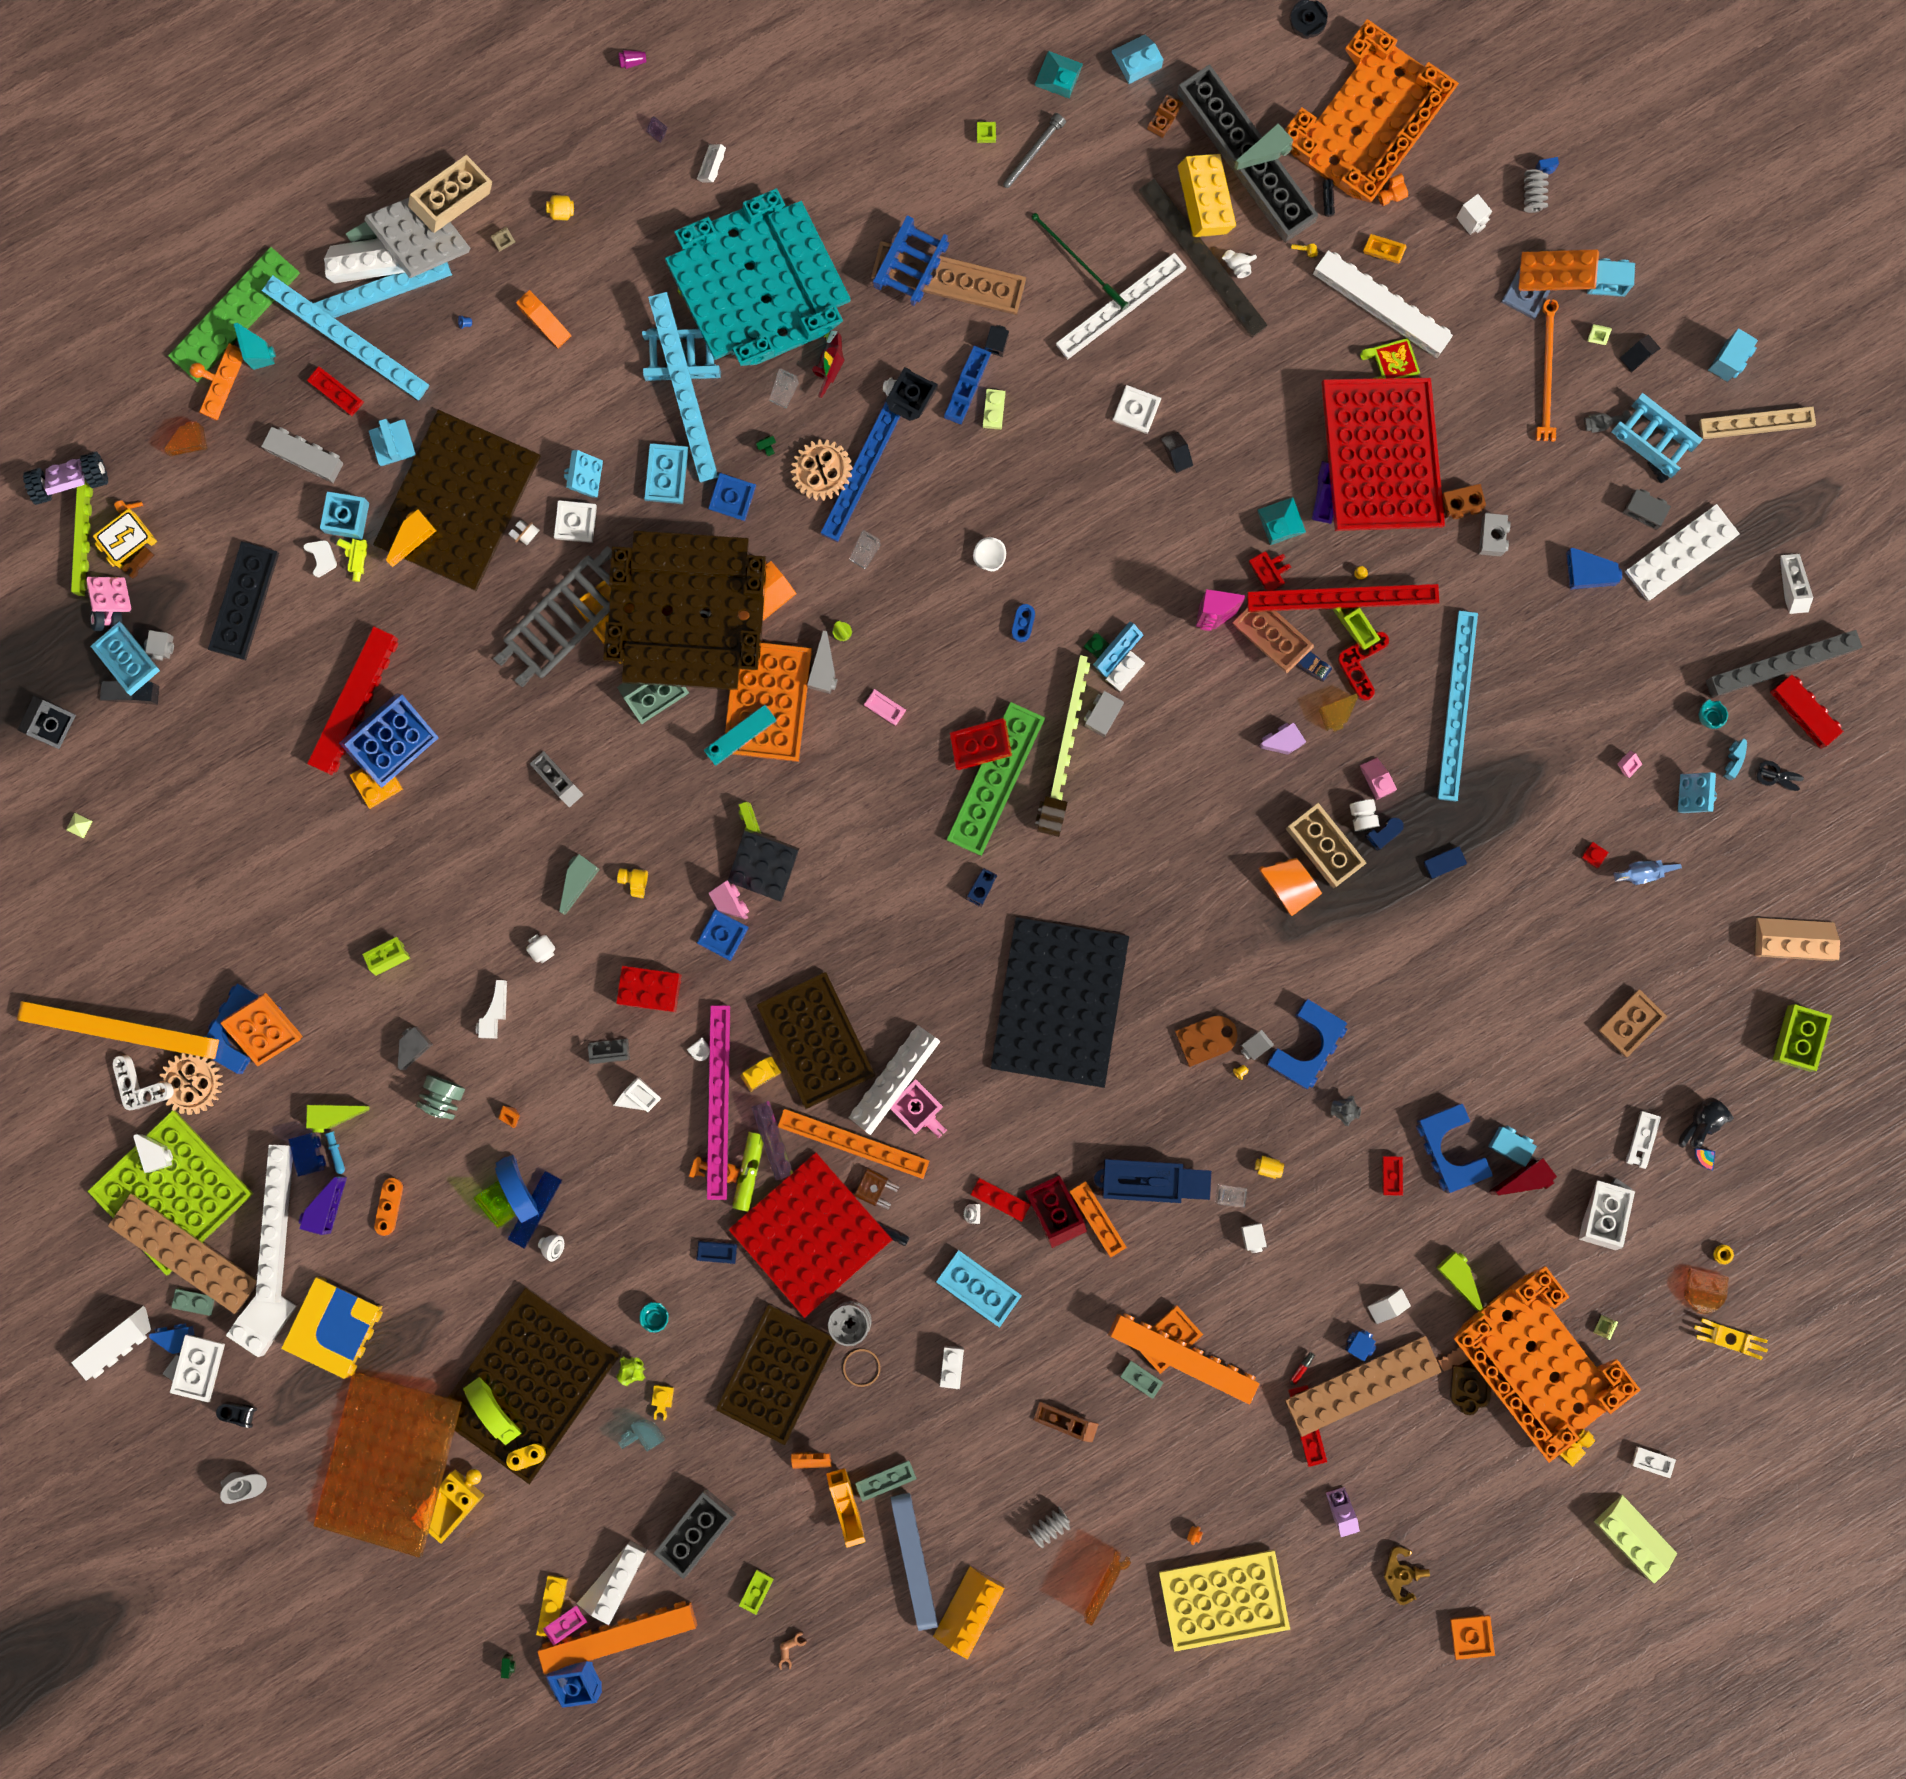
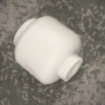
[526,934,555,963]

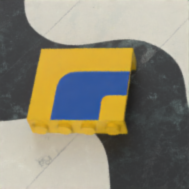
[281,1276,383,1379]

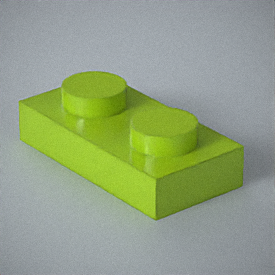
[739,802,761,834]
[739,1569,774,1615]

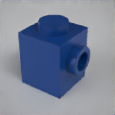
[1345,1329,1376,1361]

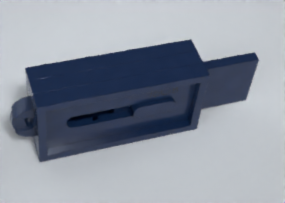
[1094,1159,1212,1203]

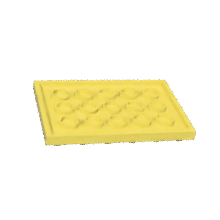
[1159,1550,1290,1652]

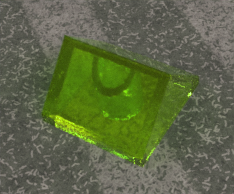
[473,1180,516,1229]

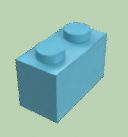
[1488,1125,1537,1167]

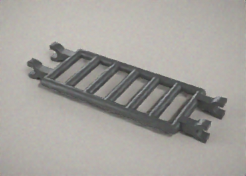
[493,546,612,687]

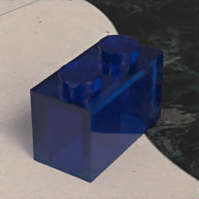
[288,1133,326,1177]

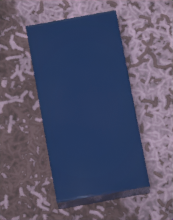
[1424,846,1467,879]
[697,1241,737,1264]

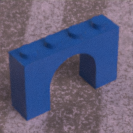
[203,984,282,1074]
[1266,999,1347,1089]
[1416,1103,1493,1193]

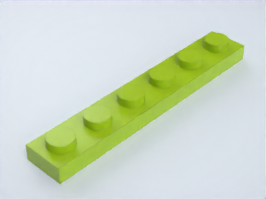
[71,480,93,596]

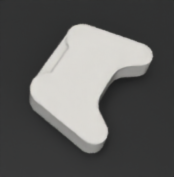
[304,541,337,578]

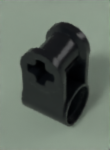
[216,1402,257,1428]

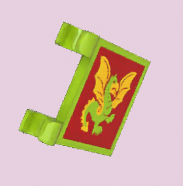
[1360,338,1420,379]

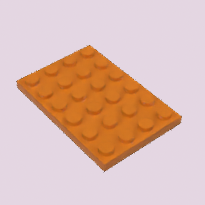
[725,643,812,762]

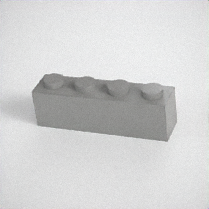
[261,427,343,483]

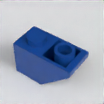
[149,1323,194,1354]

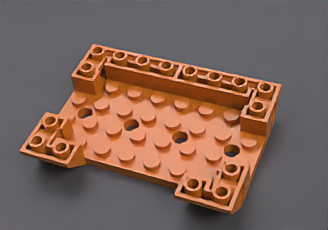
[1285,19,1459,202]
[1453,1266,1640,1463]

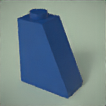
[1566,548,1622,590]

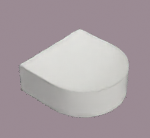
[687,1038,710,1061]

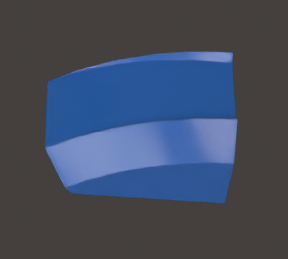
[546,1661,602,1708]

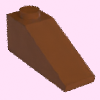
[1033,1402,1099,1442]

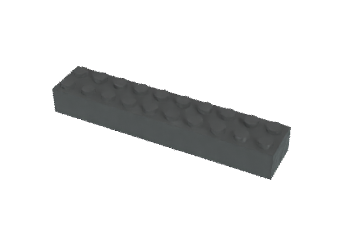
[1177,64,1318,243]

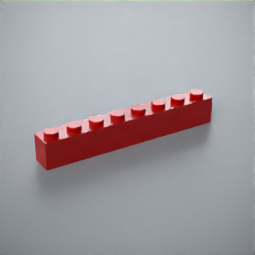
[307,627,398,776]

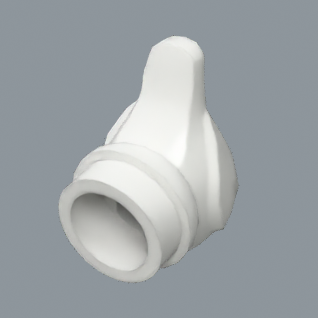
[1222,250,1257,278]

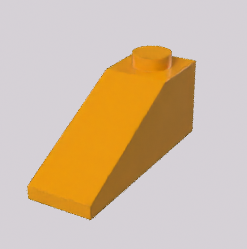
[386,510,436,567]

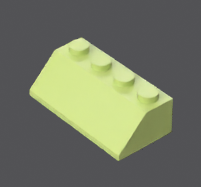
[1594,1495,1677,1584]

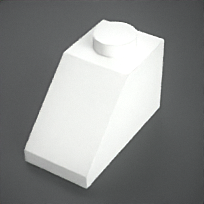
[133,1134,173,1173]

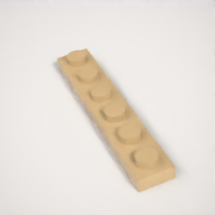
[1699,407,1816,439]

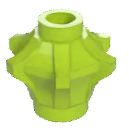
[616,1357,645,1386]

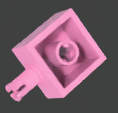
[890,1079,947,1139]

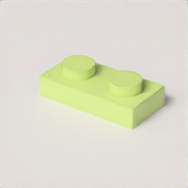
[983,389,1005,430]

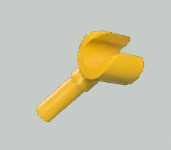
[1291,244,1318,257]

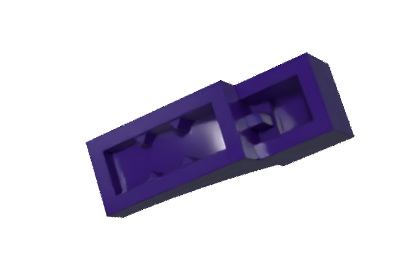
[1312,461,1334,524]

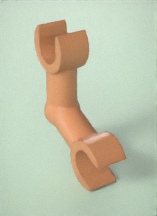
[779,1632,807,1670]

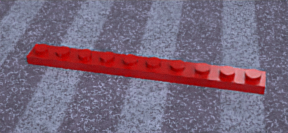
[1247,584,1440,612]

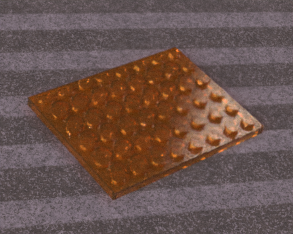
[313,1372,462,1558]

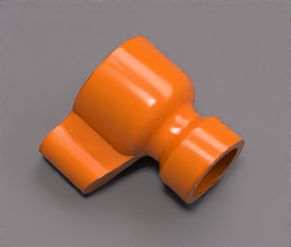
[1377,173,1408,206]

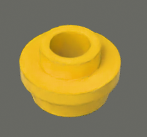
[1713,1245,1734,1264]

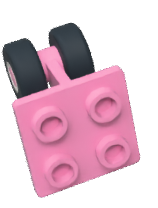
[86,577,131,631]

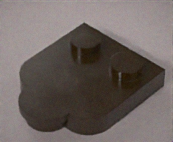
[1450,1365,1491,1415]

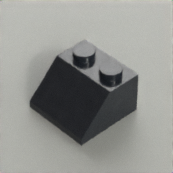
[17,696,76,749]

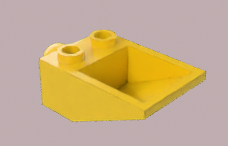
[412,1469,484,1544]

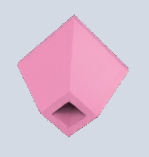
[709,881,749,919]

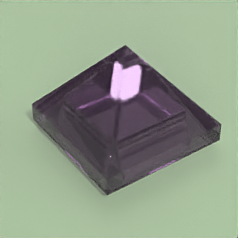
[646,116,668,143]

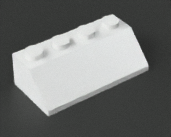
[324,238,405,283]

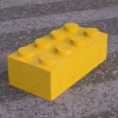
[1178,154,1236,237]

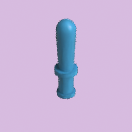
[325,1131,345,1174]

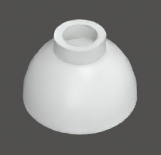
[538,1235,564,1262]

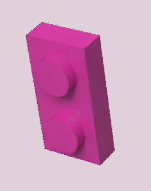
[543,1606,587,1646]

